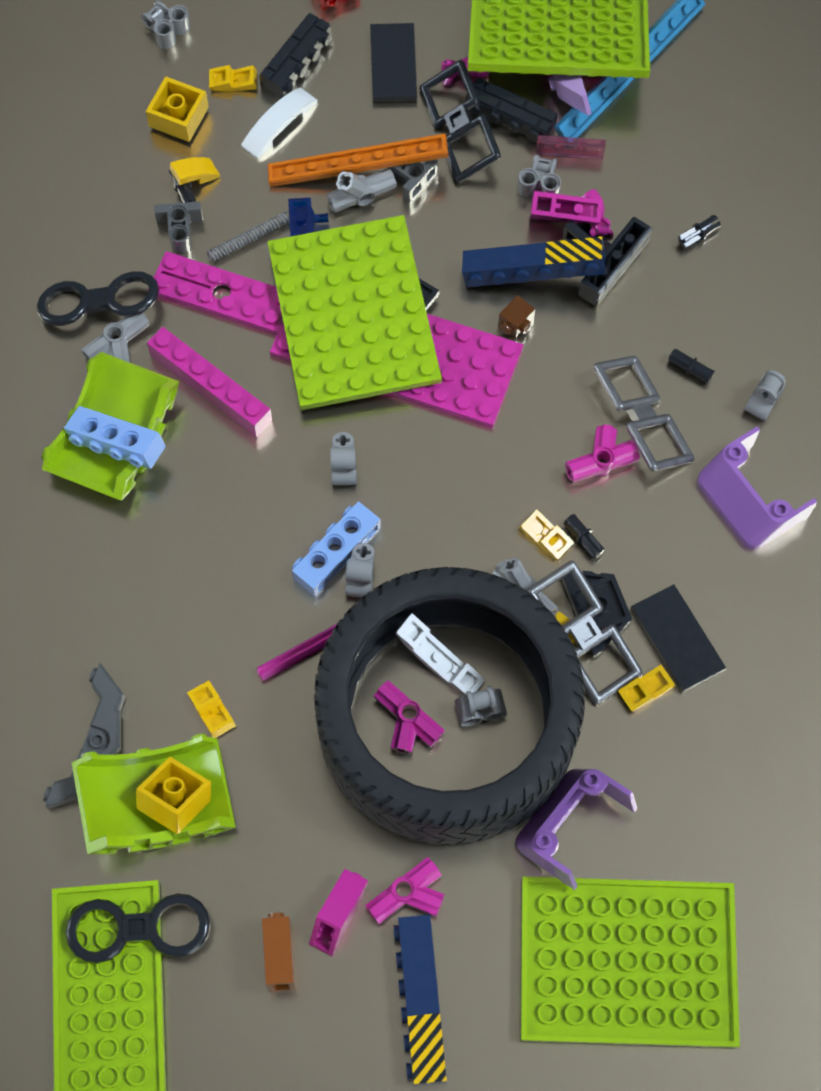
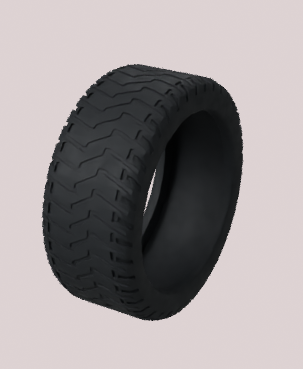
[314,567,585,845]

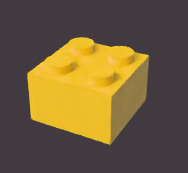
[146,76,209,142]
[136,757,211,835]

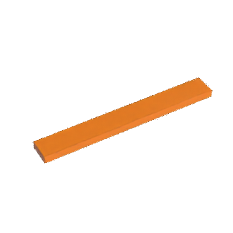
[268,133,449,187]

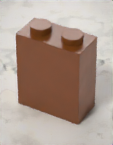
[262,913,296,992]

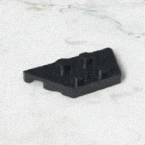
[561,570,632,658]

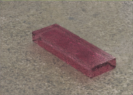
[536,135,606,160]

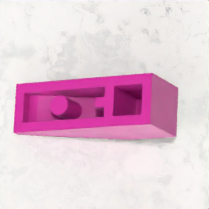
[529,191,603,224]

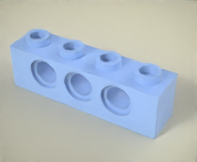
[64,406,166,469]
[292,501,381,597]

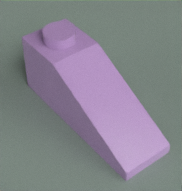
[548,74,592,115]

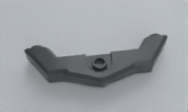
[43,663,125,809]

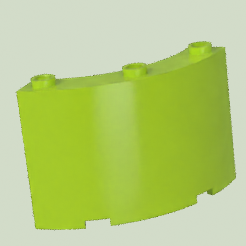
[42,352,179,501]
[71,734,236,855]

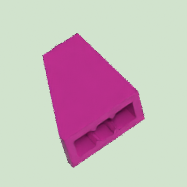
[309,869,368,956]

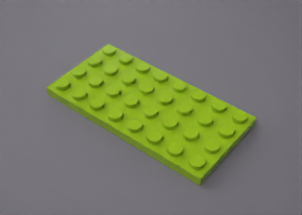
[52,880,166,1091]

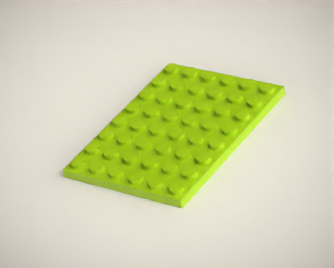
[468,0,650,78]
[267,215,442,410]
[521,876,740,1048]

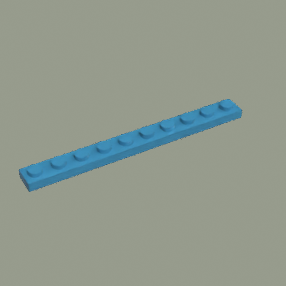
[554,0,706,145]

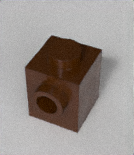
[498,295,535,338]

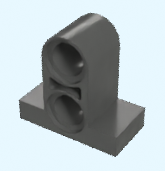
[388,159,438,204]
[154,201,203,254]

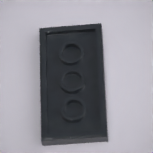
[370,23,417,102]
[631,584,726,693]

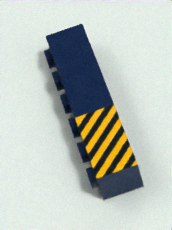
[462,237,605,287]
[393,915,447,1086]

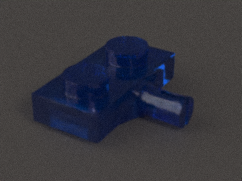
[288,197,329,237]

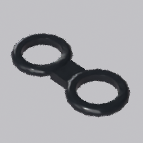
[37,271,159,326]
[65,893,211,964]

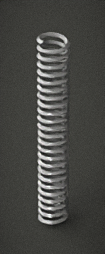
[207,211,289,262]

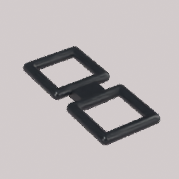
[419,60,501,183]

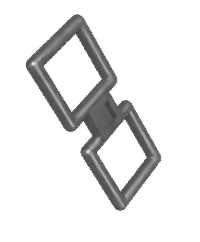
[593,356,694,472]
[526,560,643,705]

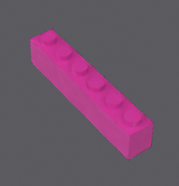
[147,327,272,438]

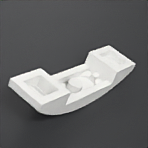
[241,88,317,160]
[395,613,486,695]

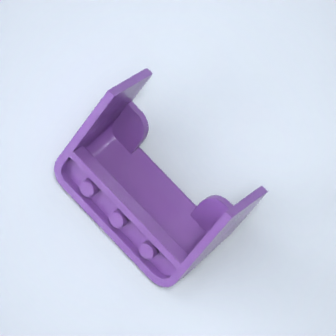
[697,427,817,549]
[516,768,637,890]

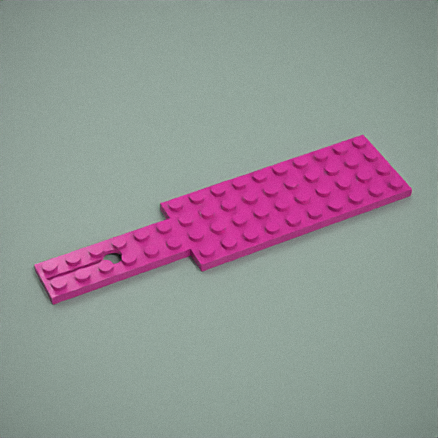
[148,251,524,429]

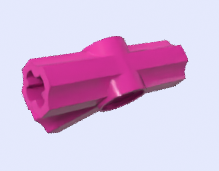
[565,424,640,483]
[373,680,445,754]
[365,857,445,925]

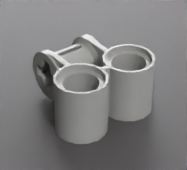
[141,1,190,49]
[517,154,561,198]
[744,370,786,421]
[330,432,356,486]
[345,543,375,598]
[454,686,507,727]

